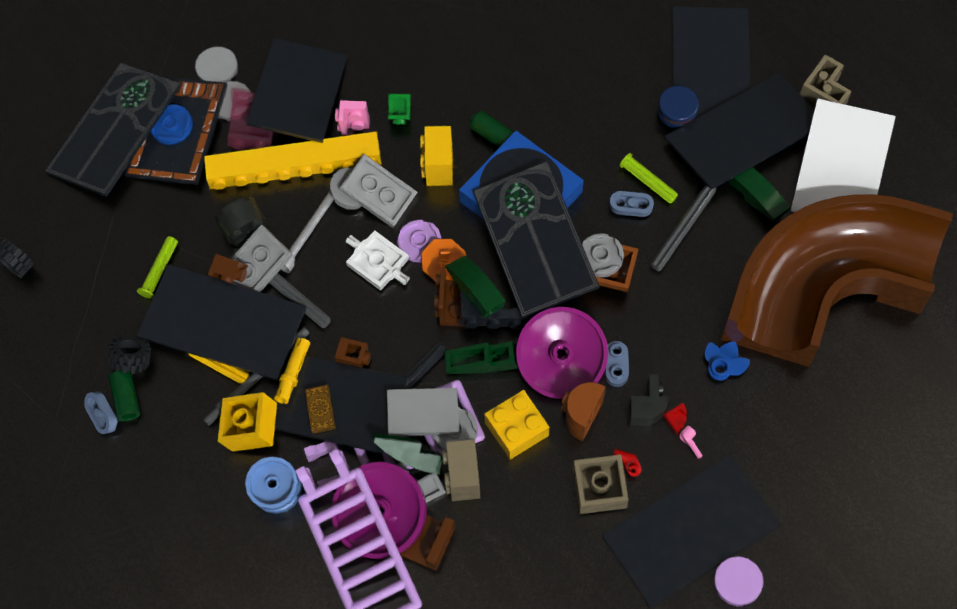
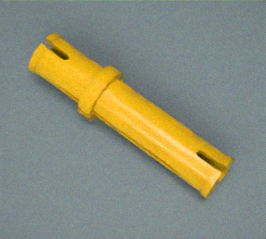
[274,338,310,404]

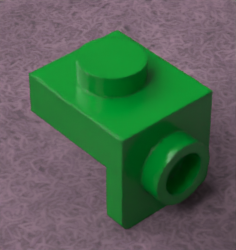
[388,94,411,124]

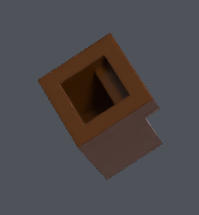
[208,254,248,283]
[334,337,371,368]

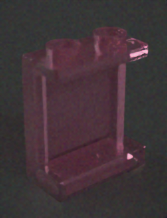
[227,91,273,150]

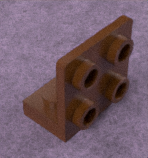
[434,267,460,326]
[400,515,455,571]

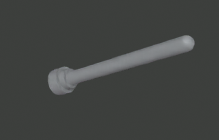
[281,192,334,273]

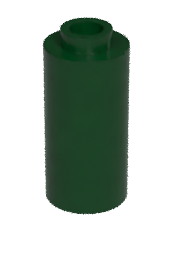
[469,111,514,148]
[108,369,140,421]

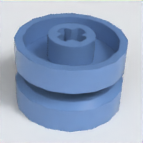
[245,457,303,514]

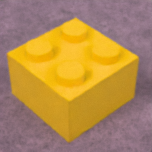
[420,126,453,186]
[484,390,549,460]
[218,392,277,452]

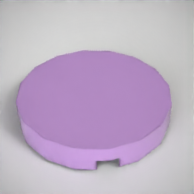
[397,220,441,263]
[714,557,763,606]

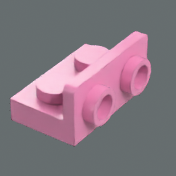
[335,100,370,136]

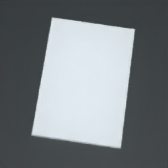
[790,99,895,212]

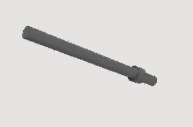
[203,327,310,426]

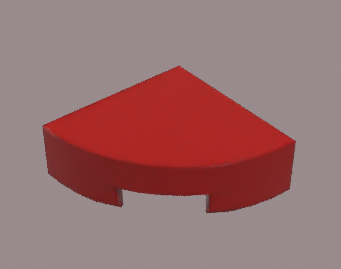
[663,403,687,435]

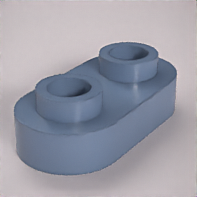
[609,191,654,217]
[605,341,629,387]
[84,391,117,434]

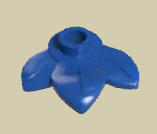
[704,341,750,381]

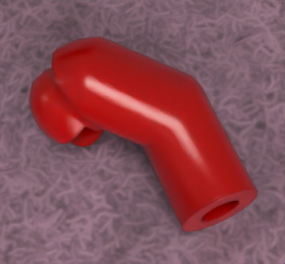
[613,449,642,477]

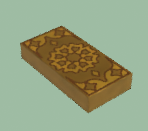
[305,385,336,434]

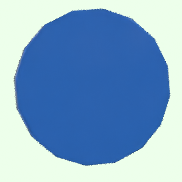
[151,104,193,145]

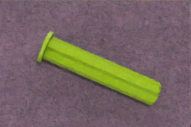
[619,153,678,203]
[137,236,178,299]

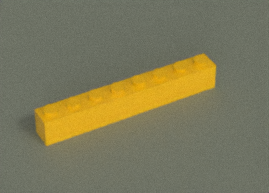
[204,132,381,189]

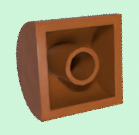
[596,245,638,292]
[561,382,605,442]

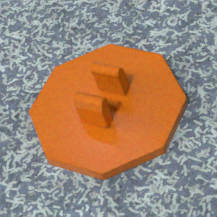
[421,239,466,282]

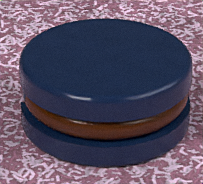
[657,86,699,128]

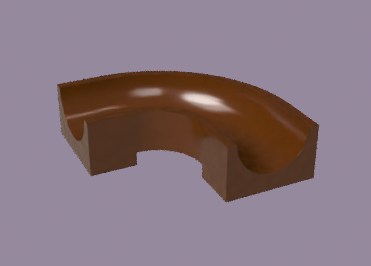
[721,194,953,367]

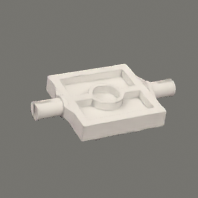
[346,231,410,291]

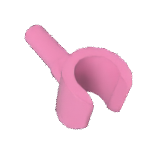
[679,426,703,459]

